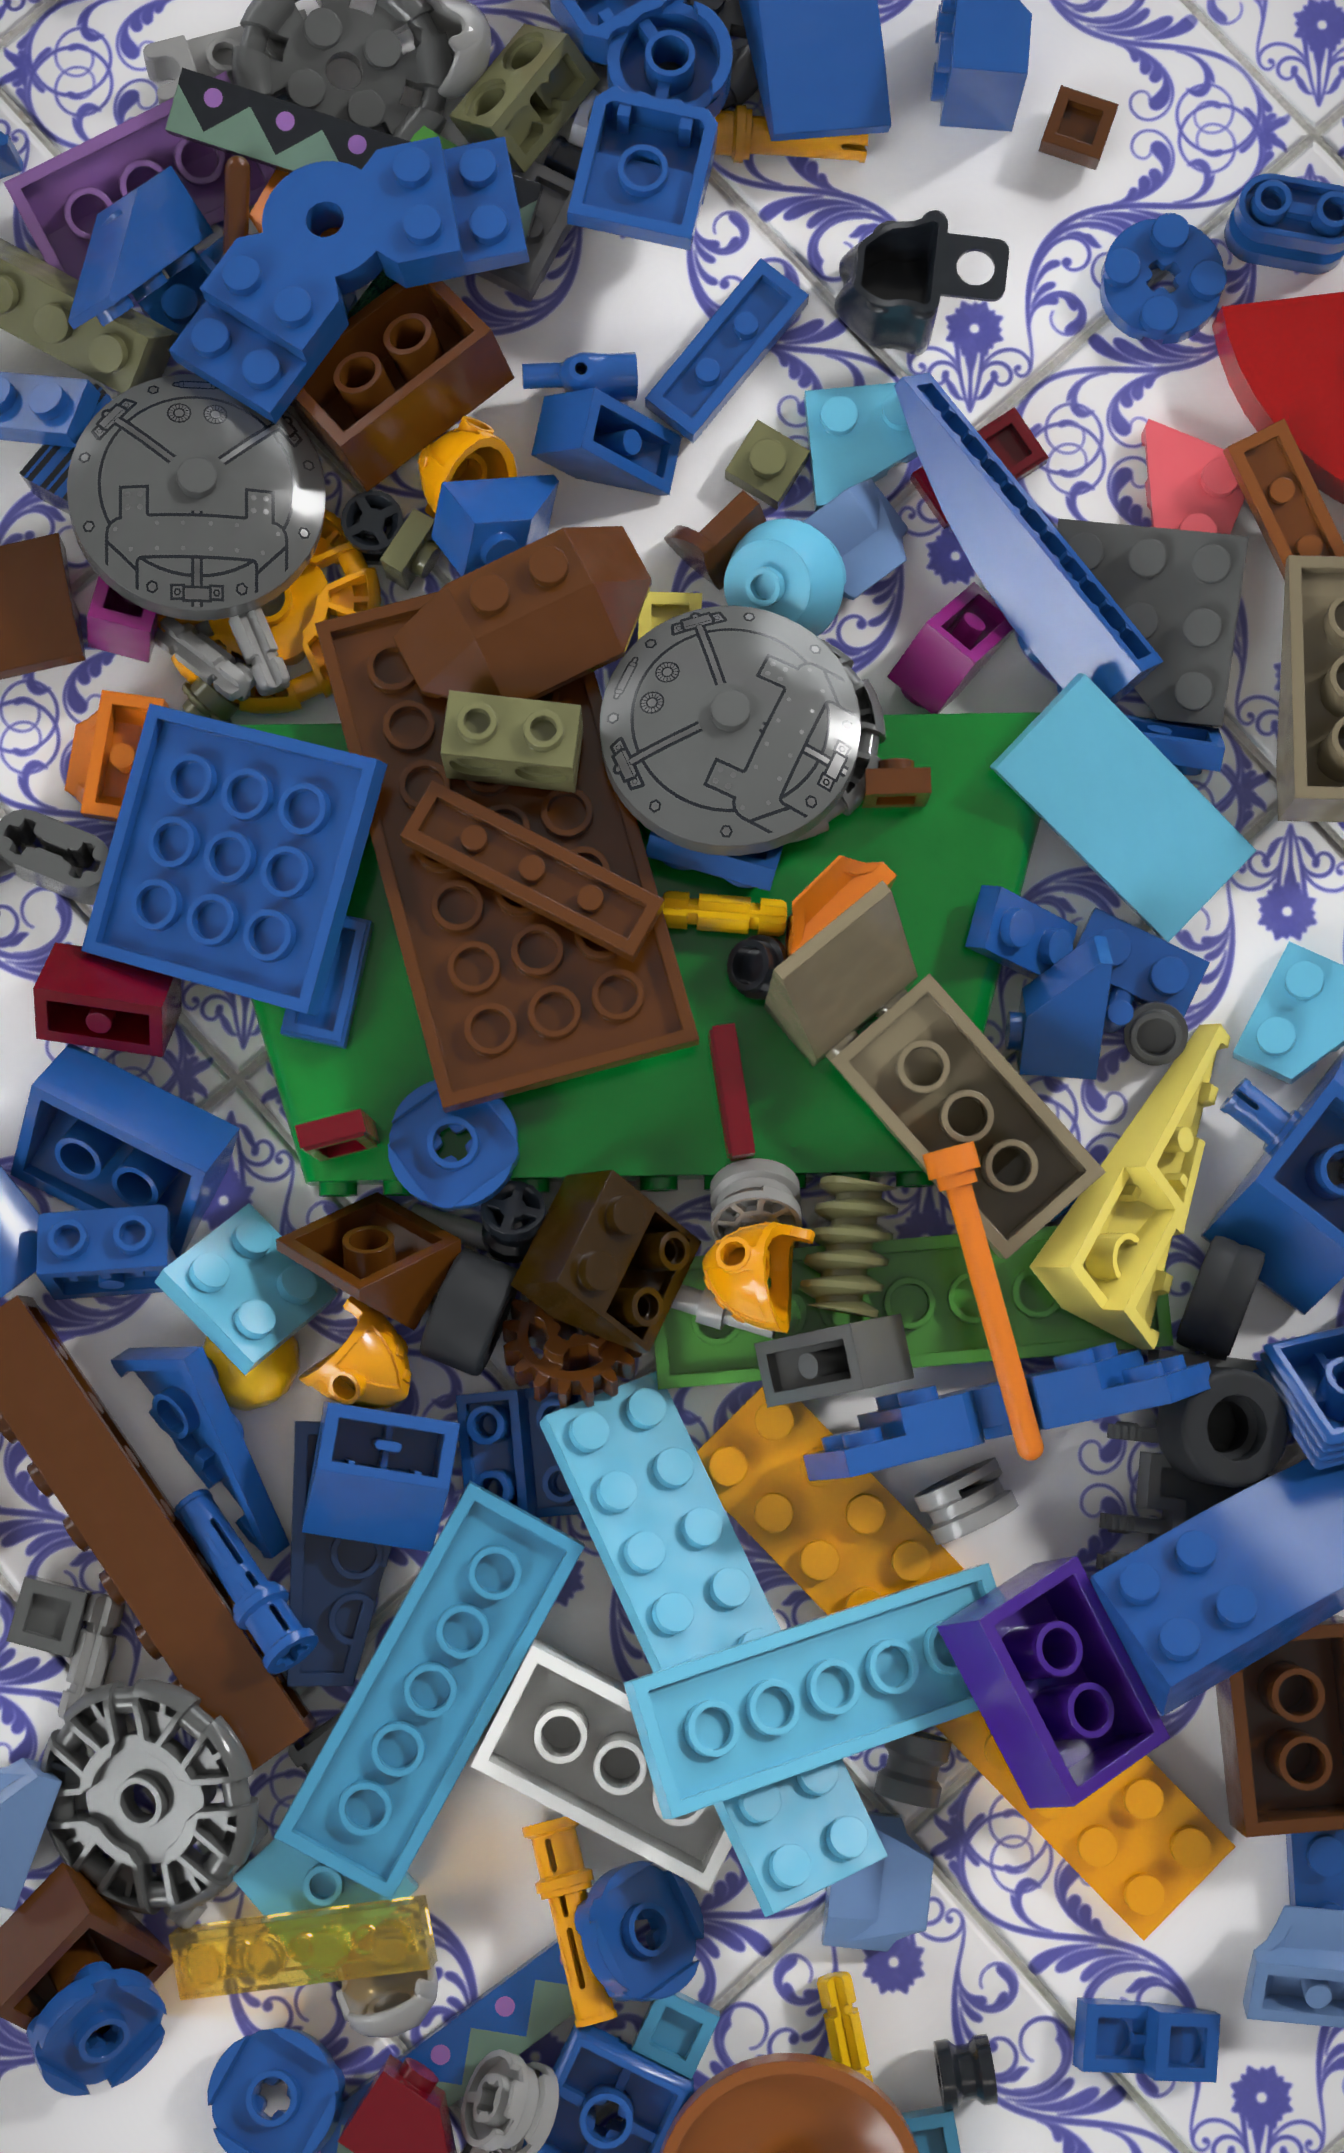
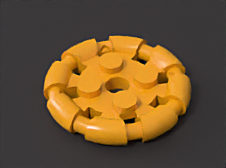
[158,508,381,714]

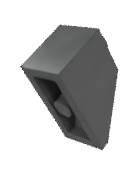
[754,1313,914,1408]

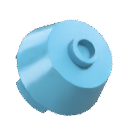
[724,519,846,636]

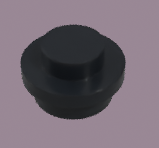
[727,934,788,1000]

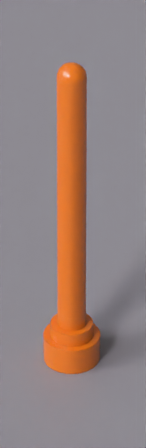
[922,1141,1044,1461]

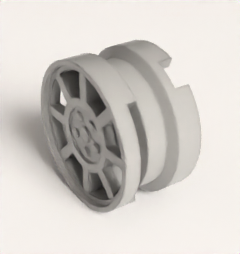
[710,1158,802,1243]
[914,1457,1019,1545]
[461,2049,559,2153]

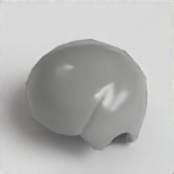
[414,0,492,99]
[336,1929,438,2038]

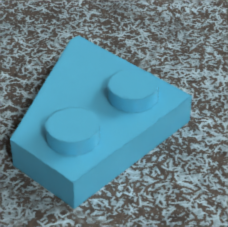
[804,383,918,512]

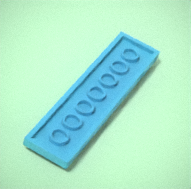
[539,1371,888,1917]

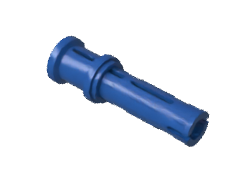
[173,1489,318,1674]

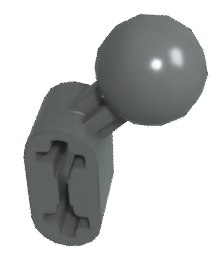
[0,809,109,905]

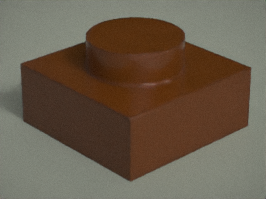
[1038,85,1119,170]
[861,758,932,808]

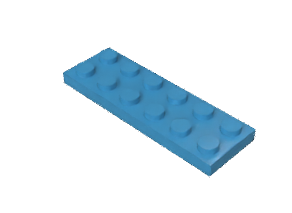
[274,1480,585,1901]

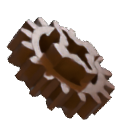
[502,1299,642,1408]

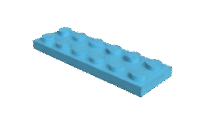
[623,1563,997,1819]

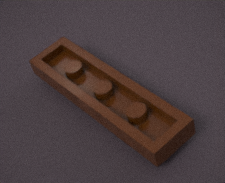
[400,780,665,963]

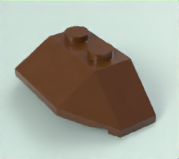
[393,526,652,700]

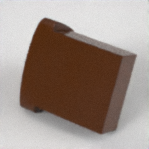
[664,490,766,590]

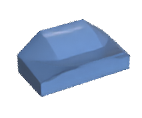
[803,478,908,600]
[0,1758,62,1910]
[821,1811,934,1952]
[1243,1905,1344,2028]

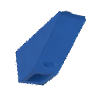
[68,166,214,330]

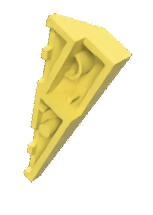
[1029,1023,1230,1350]

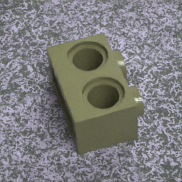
[449,23,600,173]
[440,690,583,793]

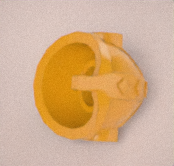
[417,416,517,519]
[702,1222,815,1334]
[298,1296,412,1409]

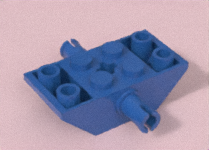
[1200,1050,1344,1315]

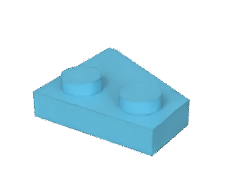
[1233,941,1344,1084]

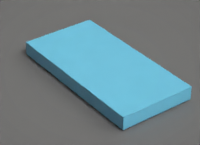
[990,673,1257,942]

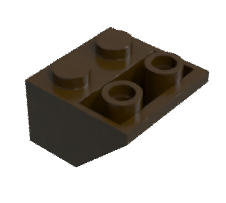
[511,1170,702,1353]

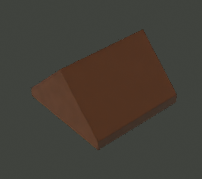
[276,1192,461,1330]

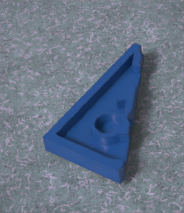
[110,1346,290,1559]

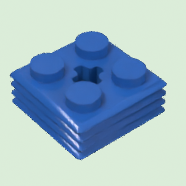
[1253,1326,1344,1470]
[522,2023,694,2153]

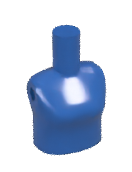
[522,352,638,402]

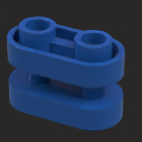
[1224,173,1344,275]

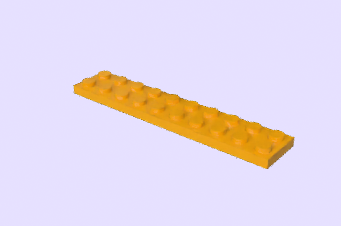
[697,1386,1236,1941]

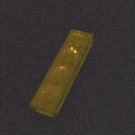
[168,1895,438,2001]

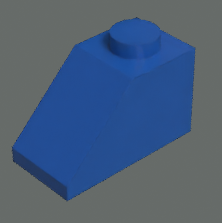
[531,388,682,496]
[431,474,559,576]
[1005,935,1113,1080]

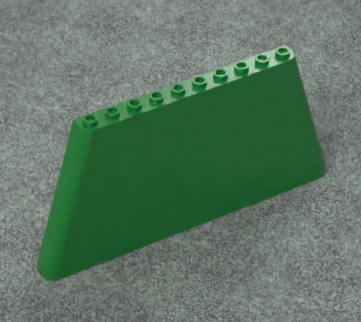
[240,712,1041,1197]

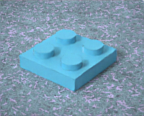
[155,1203,338,1375]

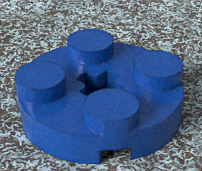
[1099,213,1227,344]
[388,1080,520,1211]
[574,1861,704,2002]
[26,1961,167,2096]
[207,2028,345,2153]

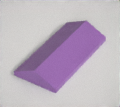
[3,71,275,280]

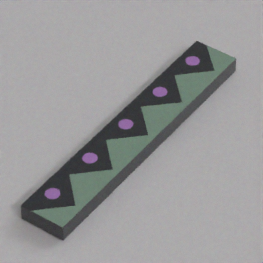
[165,67,543,245]

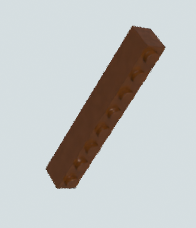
[0,1295,317,1771]

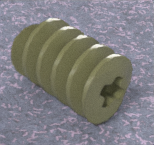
[799,1175,899,1318]

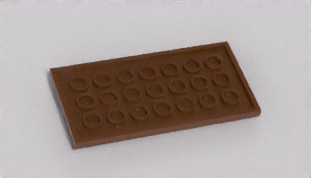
[315,592,699,1113]

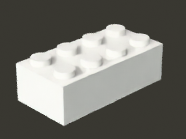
[470,1638,732,1891]

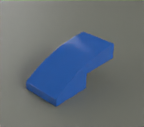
[1072,1997,1221,2083]

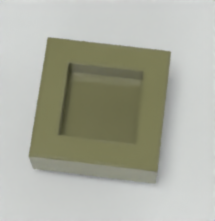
[725,419,810,510]
[380,508,441,591]

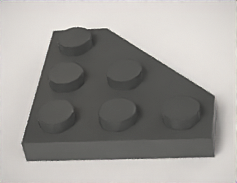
[1057,518,1249,728]

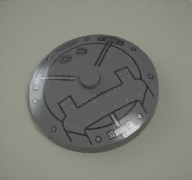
[67,374,326,621]
[600,606,861,856]

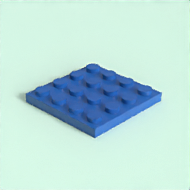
[81,704,388,1017]

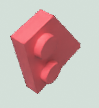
[1141,419,1245,534]

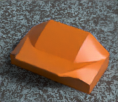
[64,690,169,822]
[785,855,897,957]

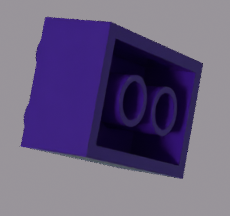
[937,1556,1171,1808]

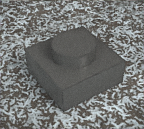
[6,1575,93,1658]

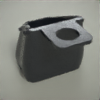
[834,210,1009,356]

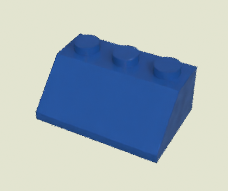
[10,1044,240,1258]

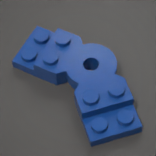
[550,0,733,251]
[169,136,530,424]
[803,1342,1211,1481]

